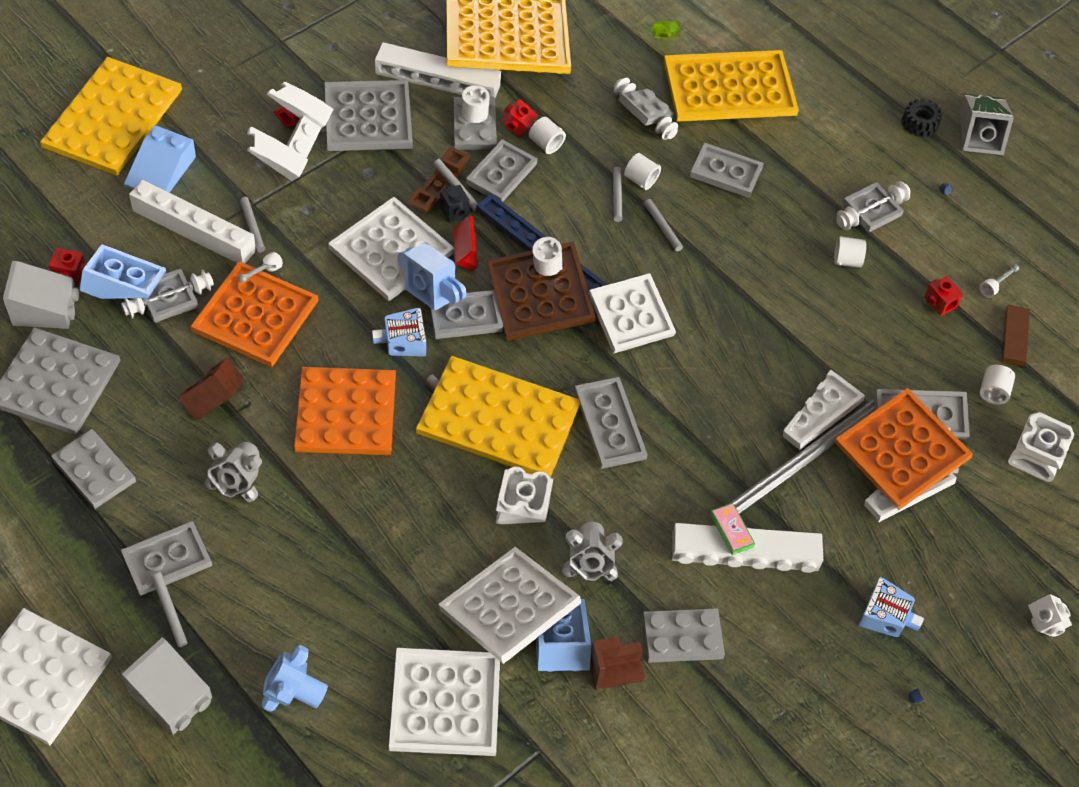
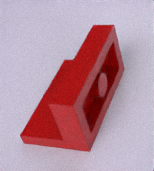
[453,215,478,271]

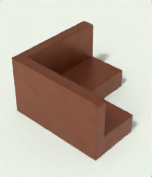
[178,357,244,420]
[590,636,645,690]

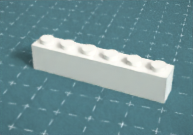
[375,42,501,98]
[129,180,256,263]
[672,523,823,573]

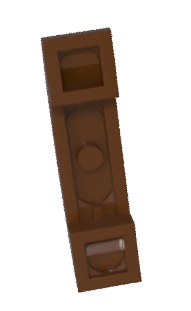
[407,146,469,213]

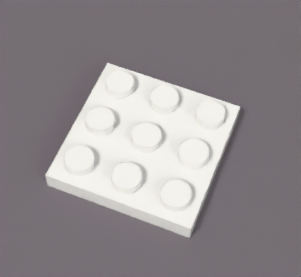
[589,273,676,354]

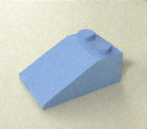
[124,125,196,193]
[80,244,166,299]
[536,599,591,672]

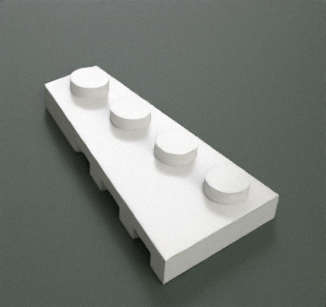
[783,370,865,450]
[864,473,957,522]

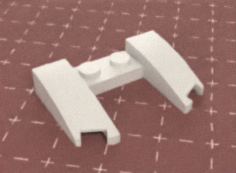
[247,82,333,181]

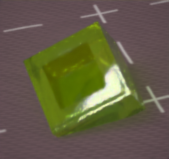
[653,20,680,38]

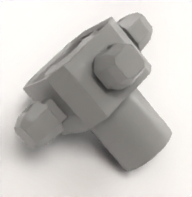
[204,442,262,502]
[562,522,623,581]

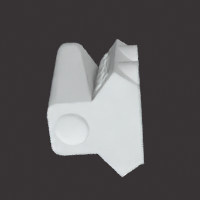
[1008,412,1074,482]
[496,467,554,524]

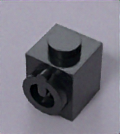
[439,184,469,223]

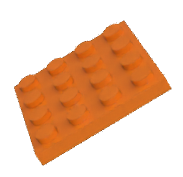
[191,261,318,368]
[295,367,396,455]
[835,388,973,511]

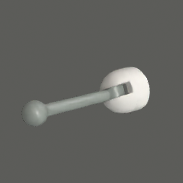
[238,252,283,283]
[979,264,1019,298]

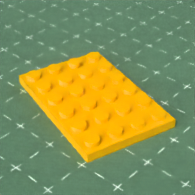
[664,50,799,121]
[40,57,182,176]
[416,356,580,478]

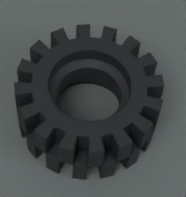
[902,99,942,137]

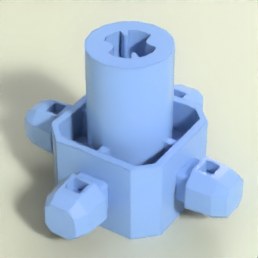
[262,645,328,712]

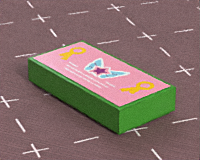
[710,503,755,555]

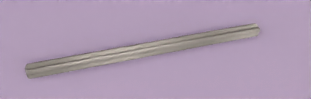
[729,399,875,514]

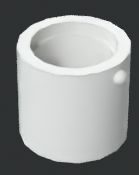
[461,85,489,123]
[529,117,566,154]
[624,153,661,190]
[834,236,866,268]
[533,237,562,276]
[980,365,1015,404]

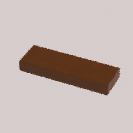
[1002,305,1030,366]

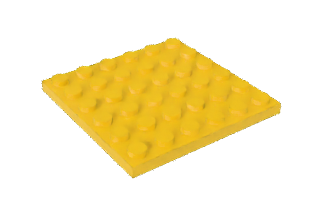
[446,0,571,74]

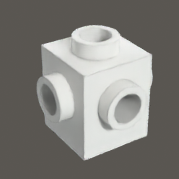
[1028,594,1072,637]

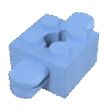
[397,243,466,310]

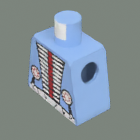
[372,308,426,357]
[859,577,924,637]

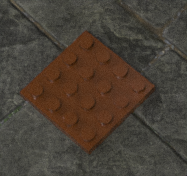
[487,241,596,341]

